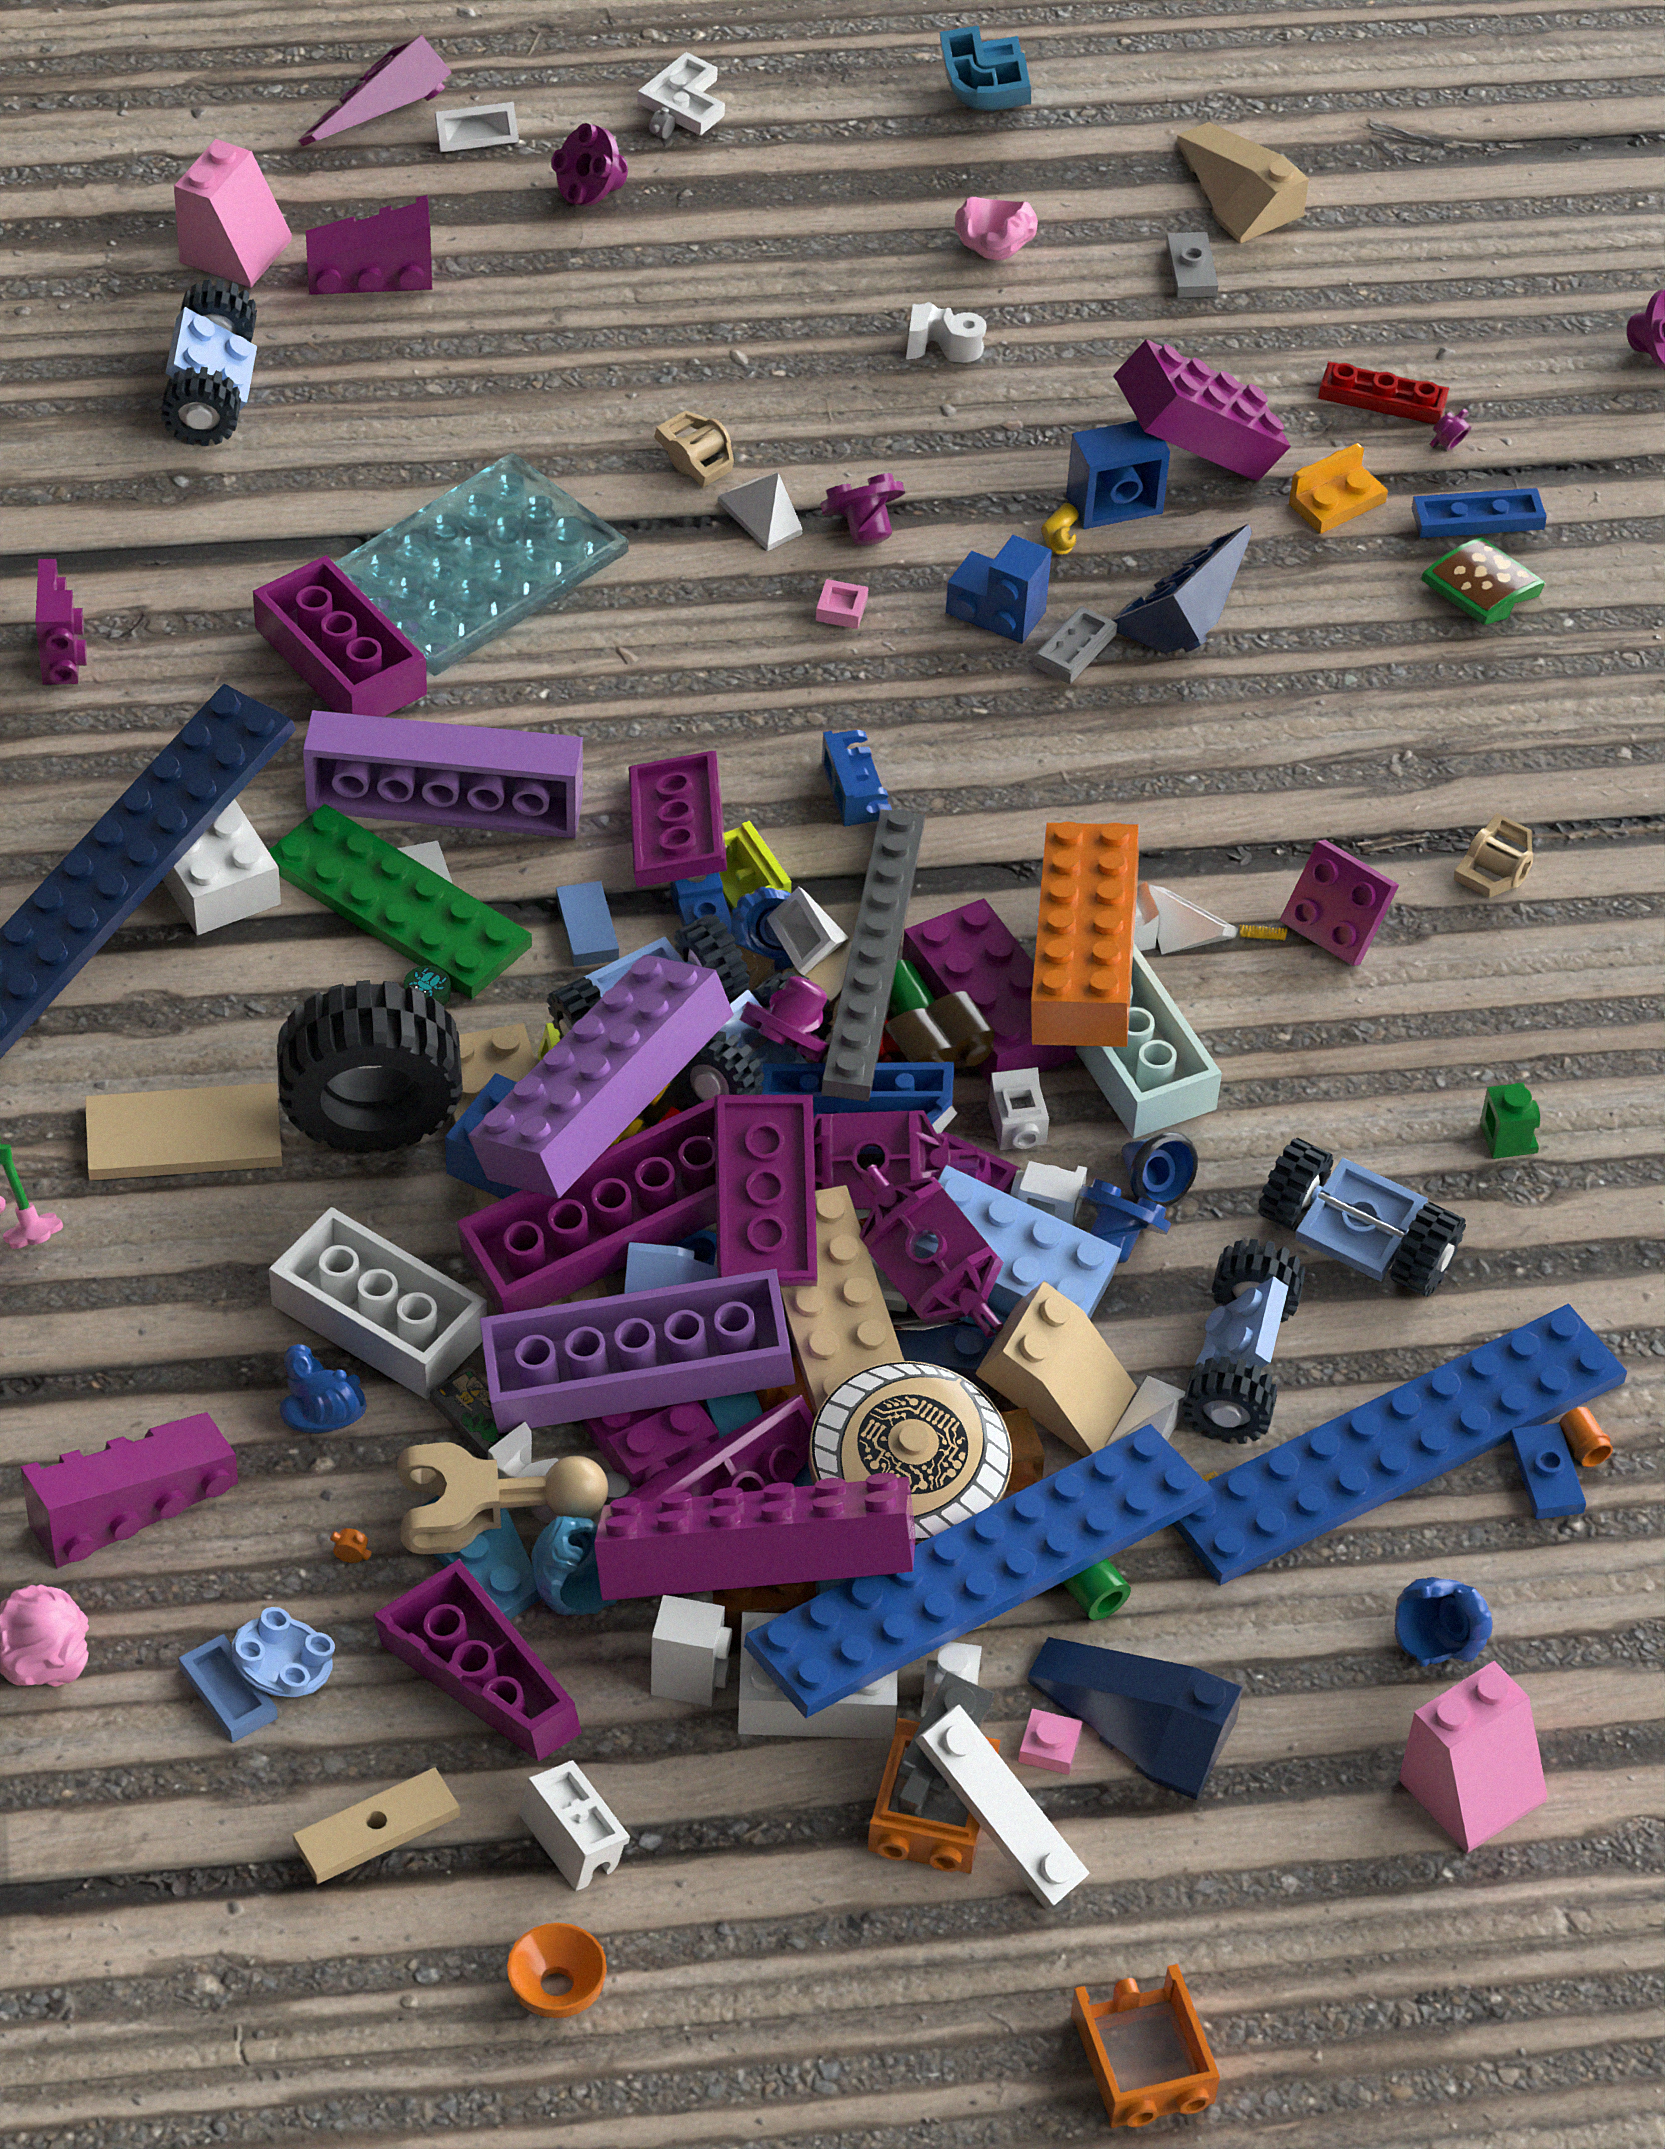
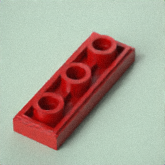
[1318,361,1449,425]

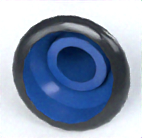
[1121,1132,1198,1207]

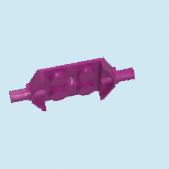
[813,1110,979,1209]
[859,1165,1004,1338]

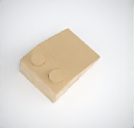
[975,1281,1137,1457]

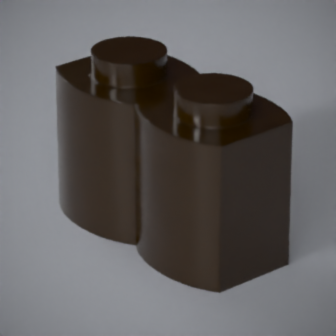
[883,991,995,1069]

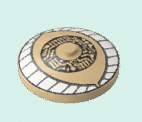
[808,1361,1012,1545]

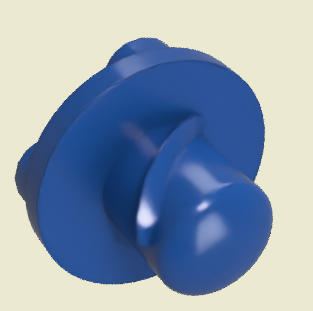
[1078,1179,1171,1263]

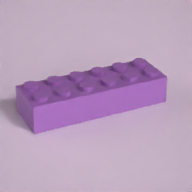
[303,710,583,839]
[468,954,734,1198]
[480,1269,796,1434]

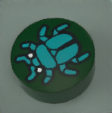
[404,965,451,1006]

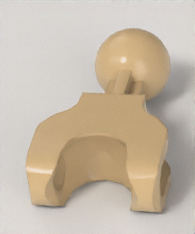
[397,1442,608,1554]

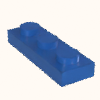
[1411,488,1547,538]

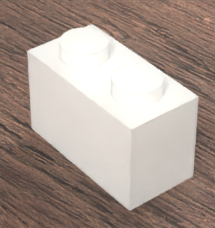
[651,1595,732,1707]

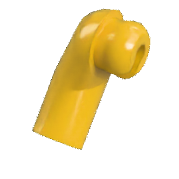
[1041,503,1079,555]

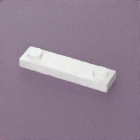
[915,1704,1090,1909]

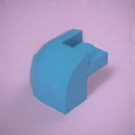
[940,25,1031,111]

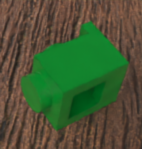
[1480,1082,1540,1159]

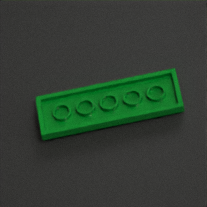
[268,803,532,999]

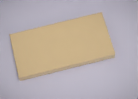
[85,1083,282,1181]

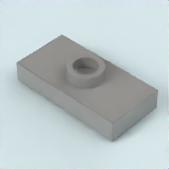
[1166,232,1219,298]
[1033,606,1118,684]

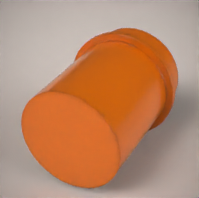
[1559,1407,1613,1467]

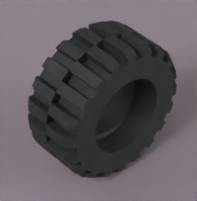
[277,980,463,1153]

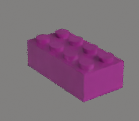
[1113,339,1291,482]
[253,555,427,717]
[902,898,1076,1085]

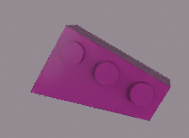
[305,194,432,295]

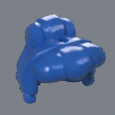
[279,1344,367,1434]
[1394,1577,1493,1667]

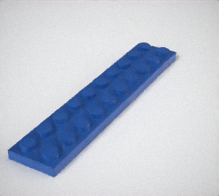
[1172,1303,1627,1586]
[744,1424,1214,1719]

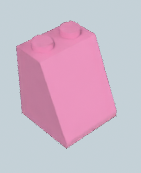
[174,139,292,288]
[1399,1661,1547,1853]

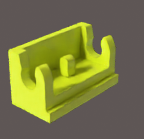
[719,821,792,909]

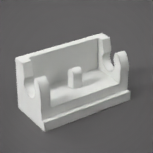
[519,1760,630,1891]

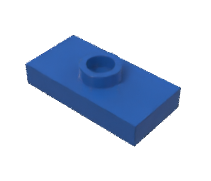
[1509,1423,1586,1520]

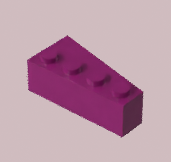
[20,1412,238,1569]
[373,1559,582,1762]

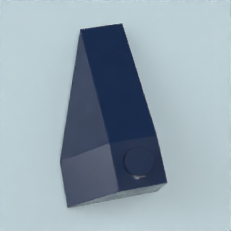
[1027,1637,1243,1800]

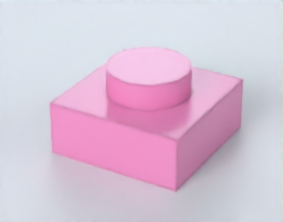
[816,579,868,629]
[1018,1708,1083,1775]

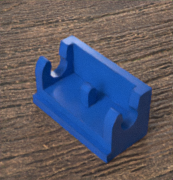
[821,730,892,827]

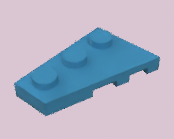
[422,1495,542,1620]

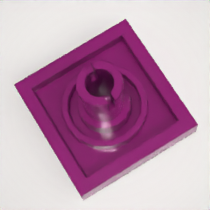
[1279,840,1399,966]

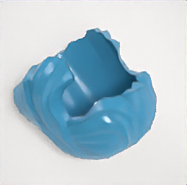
[532,1516,618,1616]

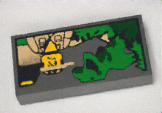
[430,1367,511,1460]

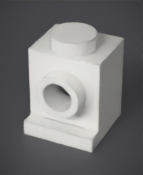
[1011,1161,1087,1226]
[920,1642,982,1717]

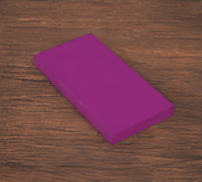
[628,750,727,888]
[714,1095,818,1286]

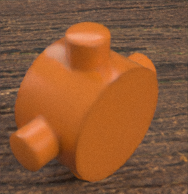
[330,1528,372,1563]

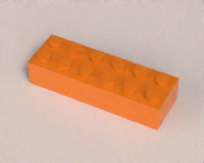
[1031,821,1139,1047]

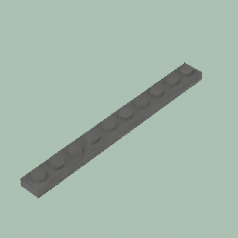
[821,809,926,1102]

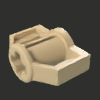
[654,410,734,488]
[1454,813,1533,898]

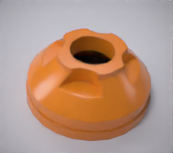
[507,1923,607,2018]

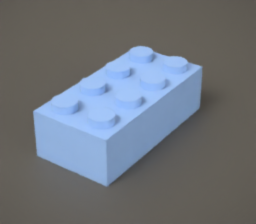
[915,1165,1122,1319]

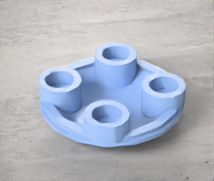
[231,1607,335,1697]

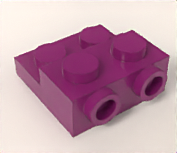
[35,559,87,685]
[582,1401,719,1488]

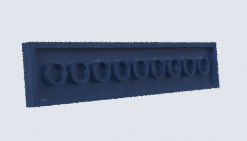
[0,684,296,1059]

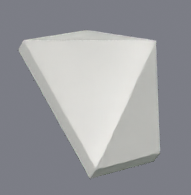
[434,102,519,153]
[718,473,802,551]
[1148,885,1240,954]
[767,887,849,975]
[1105,1376,1185,1447]

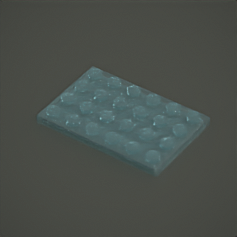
[334,452,628,677]

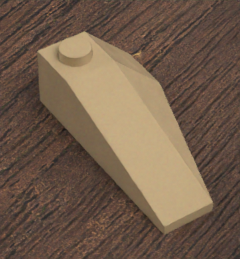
[1177,122,1309,244]

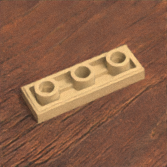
[293,1767,460,1884]

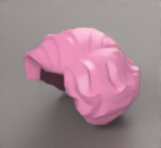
[954,197,1038,261]
[0,1584,89,1687]

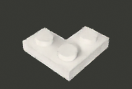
[638,52,725,136]

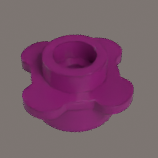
[1430,409,1472,451]

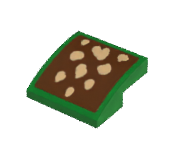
[1420,537,1546,625]

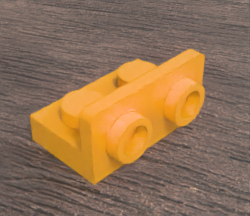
[1289,443,1388,534]

